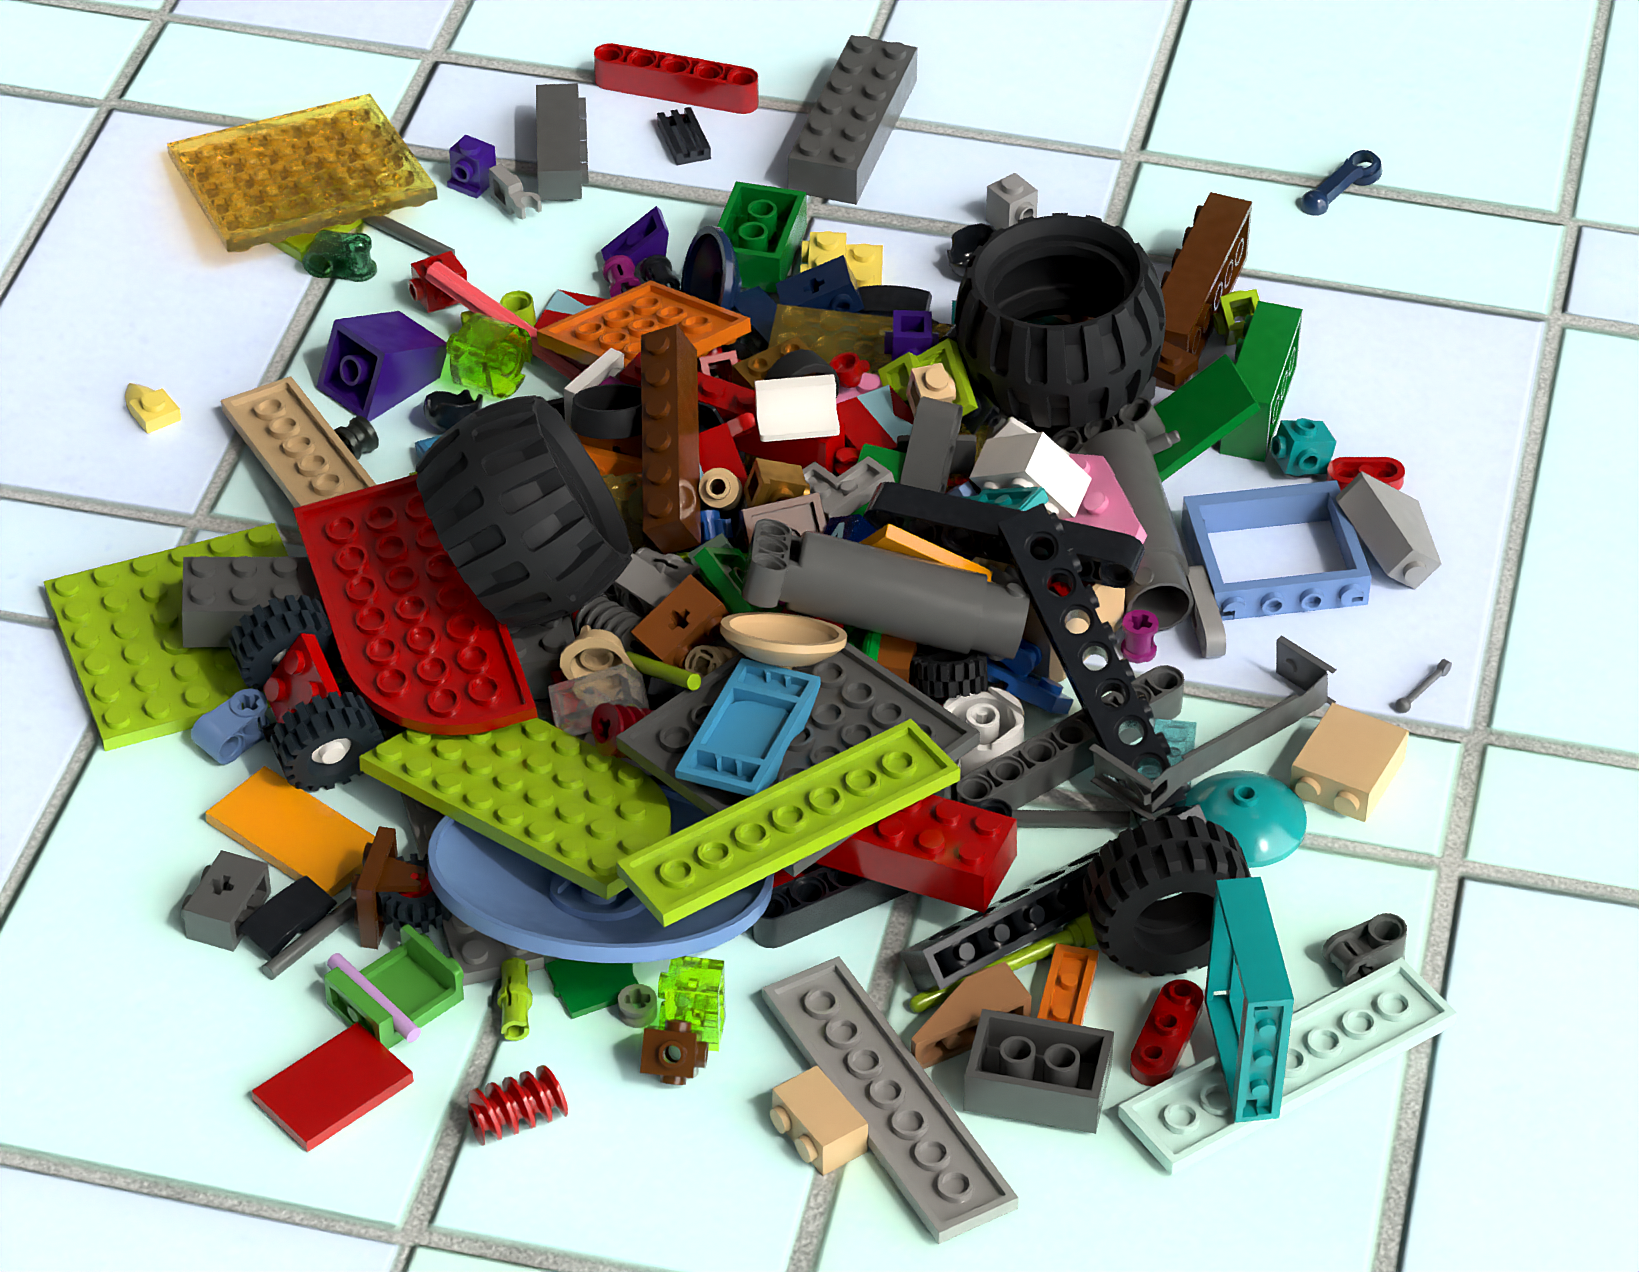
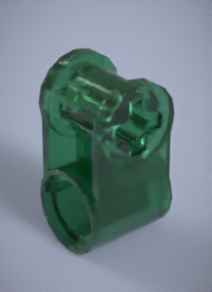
[302,230,377,282]

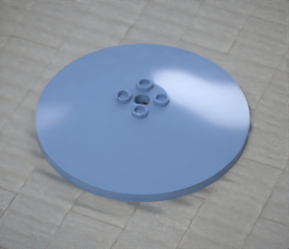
[427,784,774,963]

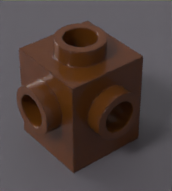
[640,1019,709,1085]

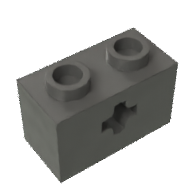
[181,850,271,952]

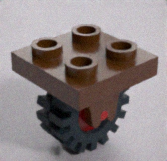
[351,826,452,950]

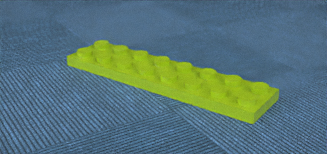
[616,719,960,927]

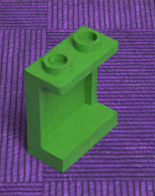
[324,924,464,1049]

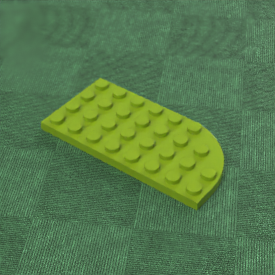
[359,718,671,900]

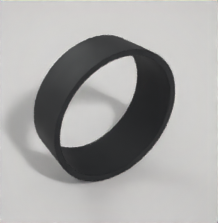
[570,384,642,439]

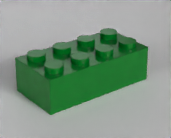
[1220,301,1303,462]

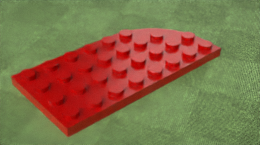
[293,474,538,735]

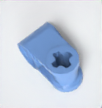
[191,688,270,765]

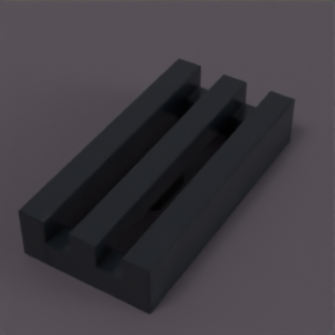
[657,107,711,166]

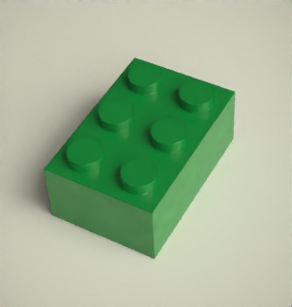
[717,181,807,293]

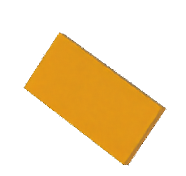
[205,766,375,897]

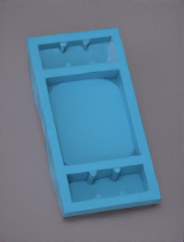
[675,658,821,797]

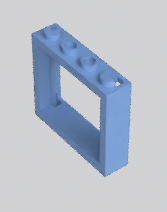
[1181,480,1372,621]

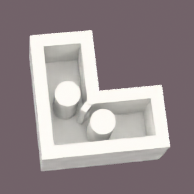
[969,432,1092,519]

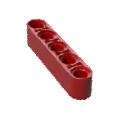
[594,43,759,114]

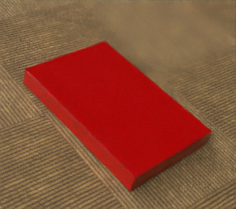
[251,1022,414,1153]

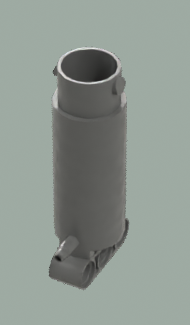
[1051,396,1194,631]
[742,519,1030,661]

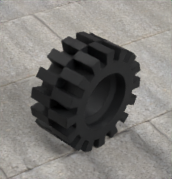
[912,648,988,698]

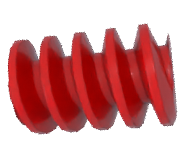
[468,1065,568,1146]

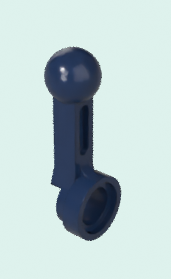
[1300,150,1383,216]

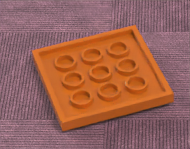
[537,280,751,368]

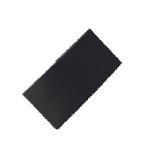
[850,285,932,326]
[239,875,337,959]

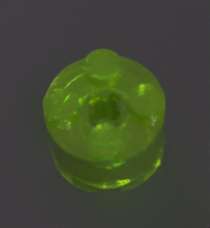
[446,313,532,399]

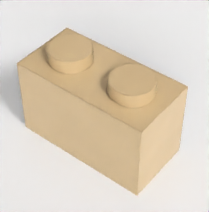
[770,1065,868,1176]

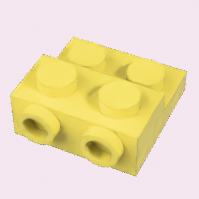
[800,231,883,287]

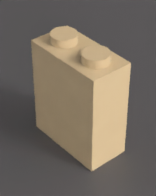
[1289,702,1409,823]

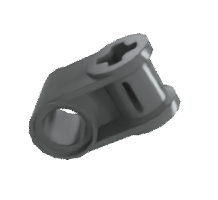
[1321,913,1407,986]

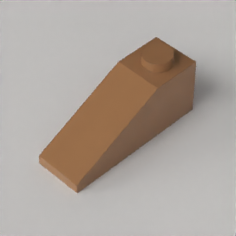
[911,961,1032,1069]

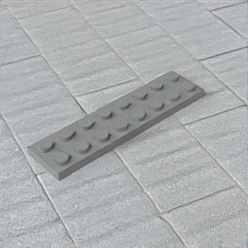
[762,956,1019,1244]

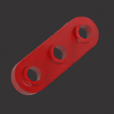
[1130,979,1204,1087]

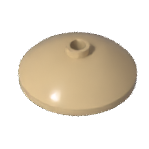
[720,612,847,670]

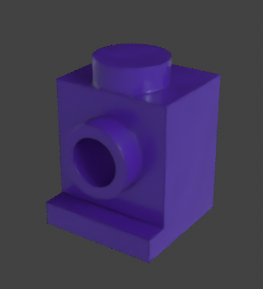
[447,134,496,199]

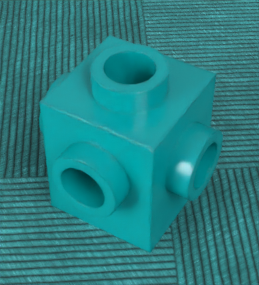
[1271,418,1337,476]

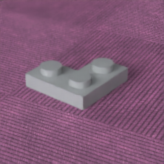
[802,456,895,526]

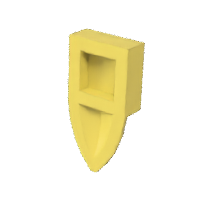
[125,383,181,434]

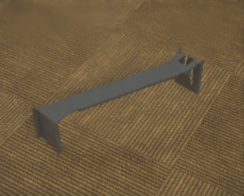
[1089,635,1337,821]

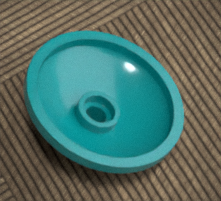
[1185,770,1307,868]

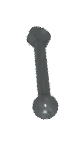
[1395,659,1452,713]

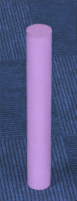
[327,953,421,1043]

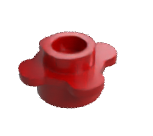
[829,352,870,388]

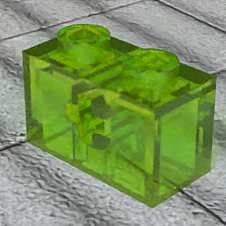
[658,956,726,1052]

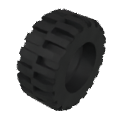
[1082,815,1251,976]

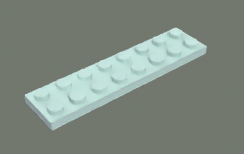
[1118,957,1458,1176]

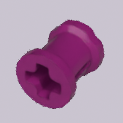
[602,255,641,298]
[1120,609,1159,664]

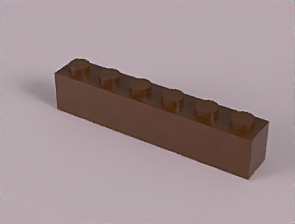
[641,324,701,555]

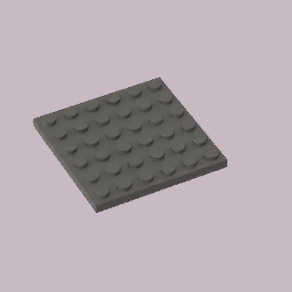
[616,614,980,877]

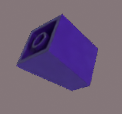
[316,311,449,421]

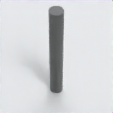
[363,208,456,256]
[1012,810,1130,828]
[262,896,357,980]

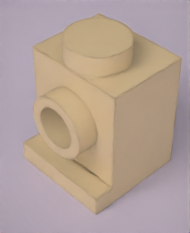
[906,363,956,418]

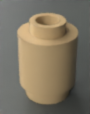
[699,468,743,512]

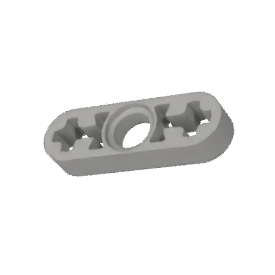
[1187,565,1226,658]

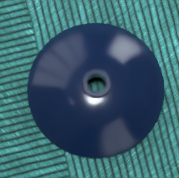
[680,226,742,311]

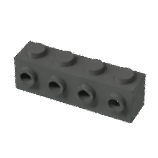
[536,83,589,201]

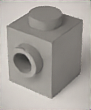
[986,173,1038,230]

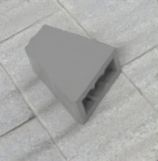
[1336,471,1442,590]

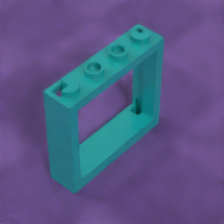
[1204,876,1294,1123]

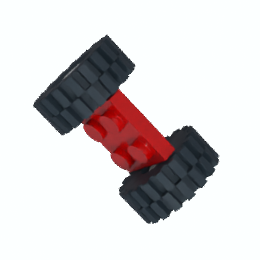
[228,595,384,791]

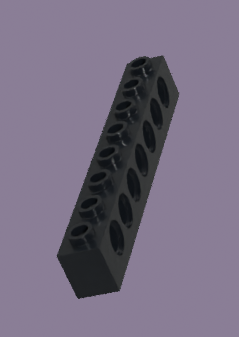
[998,503,1190,826]
[900,804,1207,992]

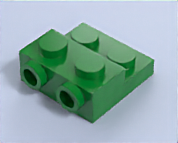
[693,547,783,615]

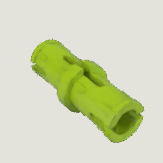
[498,957,533,1041]

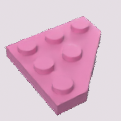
[1062,454,1147,544]

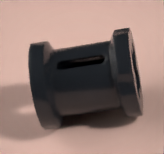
[639,254,680,291]

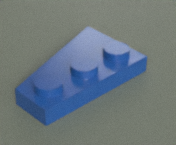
[936,650,1074,714]

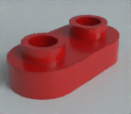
[1326,457,1405,491]

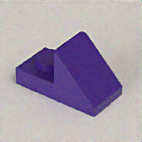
[601,206,669,275]

